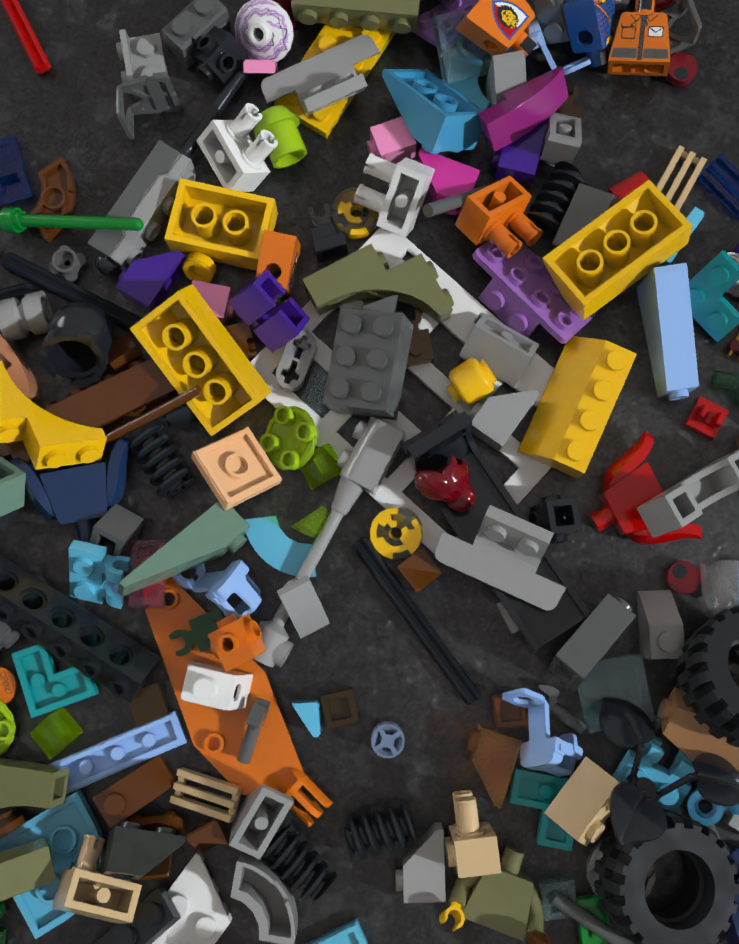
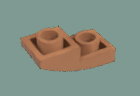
[0,334,40,402]

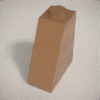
[658,687,739,771]

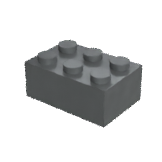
[322,308,414,420]

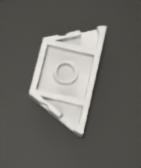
[152,850,232,944]

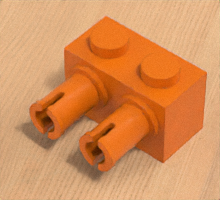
[455,175,543,258]

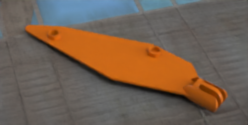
[141,557,333,828]

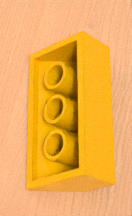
[542,180,693,321]
[130,284,272,436]
[517,336,637,479]

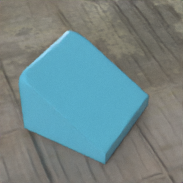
[292,699,321,737]

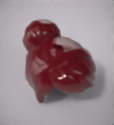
[414,455,475,512]

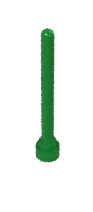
[0,207,144,233]

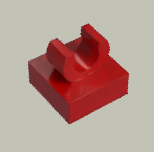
[682,396,729,441]

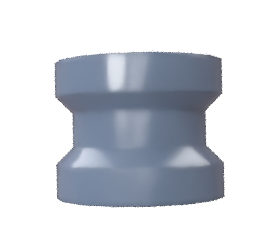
[371,721,405,758]

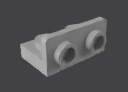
[116,29,168,102]

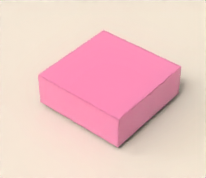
[243,59,278,75]

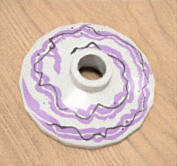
[234,0,294,62]

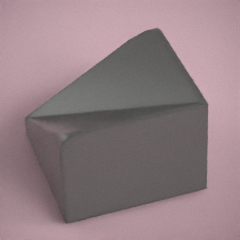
[362,295,398,312]

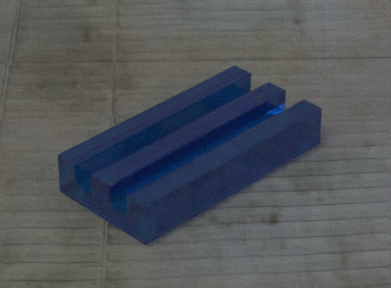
[698,153,739,219]

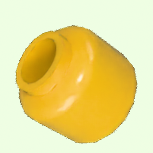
[447,357,497,406]

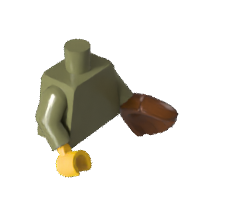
[439,845,553,944]

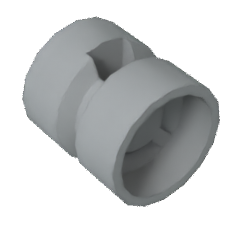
[0,290,53,342]

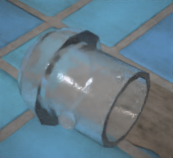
[696,560,739,618]

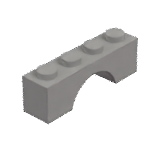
[637,449,739,538]

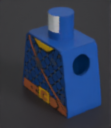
[563,0,616,67]

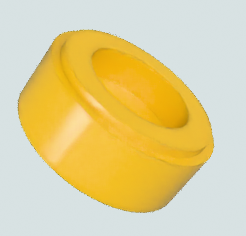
[182,252,216,283]

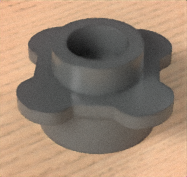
[49,245,87,282]

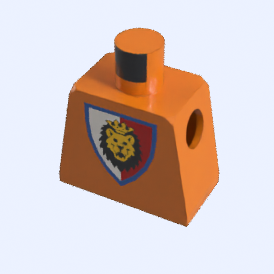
[456,0,537,58]
[255,230,303,310]

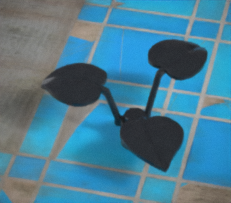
[599,697,739,846]

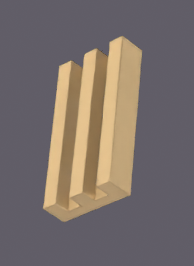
[656,145,707,211]
[169,767,243,823]

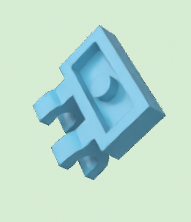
[68,540,131,609]
[613,736,695,813]

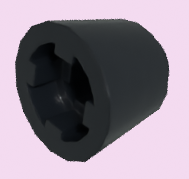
[160,393,200,429]

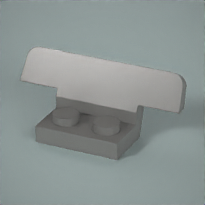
[261,35,380,117]
[435,505,566,611]

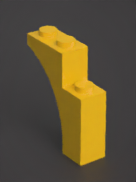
[0,361,107,470]

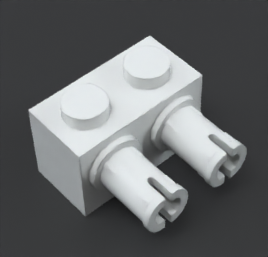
[196,103,278,192]
[353,153,435,238]

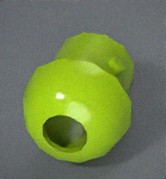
[254,105,307,169]

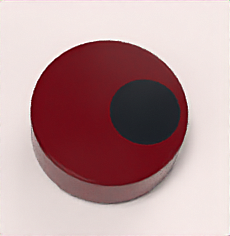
[665,52,698,87]
[664,561,701,594]

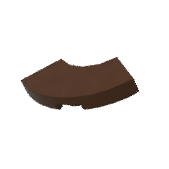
[29,156,76,243]

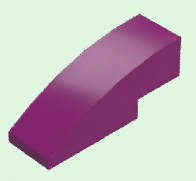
[477,66,569,152]

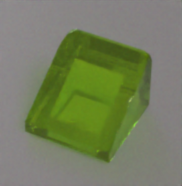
[299,443,342,490]
[290,506,329,540]
[30,707,82,760]

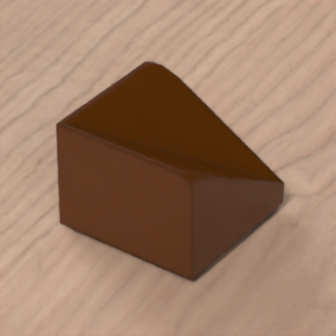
[396,546,442,593]
[186,817,230,852]

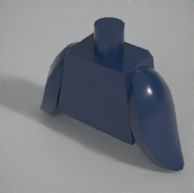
[9,437,133,541]

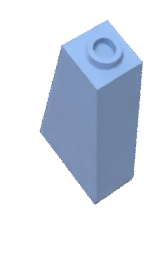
[636,263,699,401]

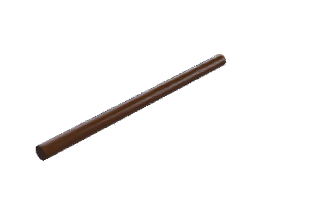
[52,385,203,471]

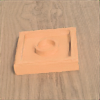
[191,427,282,511]

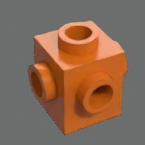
[207,613,267,672]

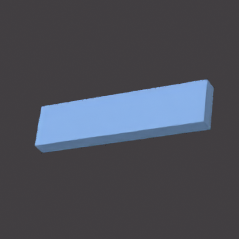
[49,710,188,794]

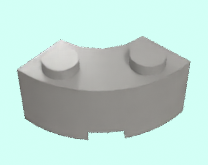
[230,852,298,944]

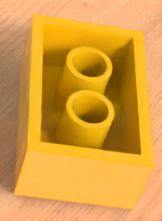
[164,178,278,271]

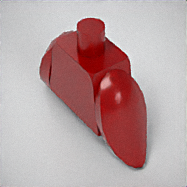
[589,430,703,545]

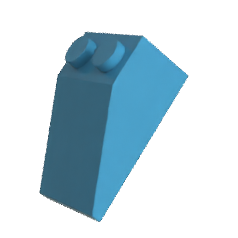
[382,69,484,154]

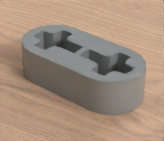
[275,331,317,392]

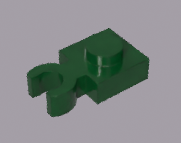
[169,608,225,656]

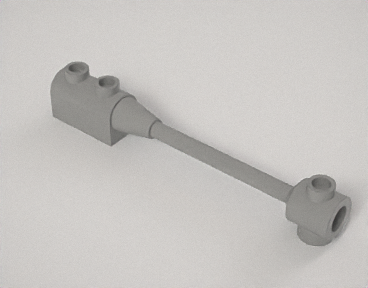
[254,417,406,668]

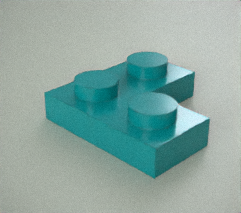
[689,250,739,342]
[11,644,99,718]
[508,766,574,851]

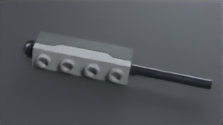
[88,69,246,275]

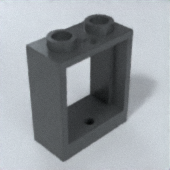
[548,593,636,691]

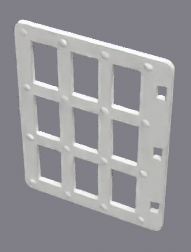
[251,227,554,568]

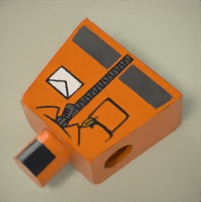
[607,0,670,76]

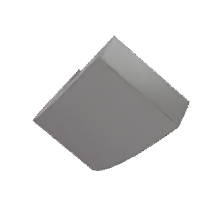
[277,575,330,639]

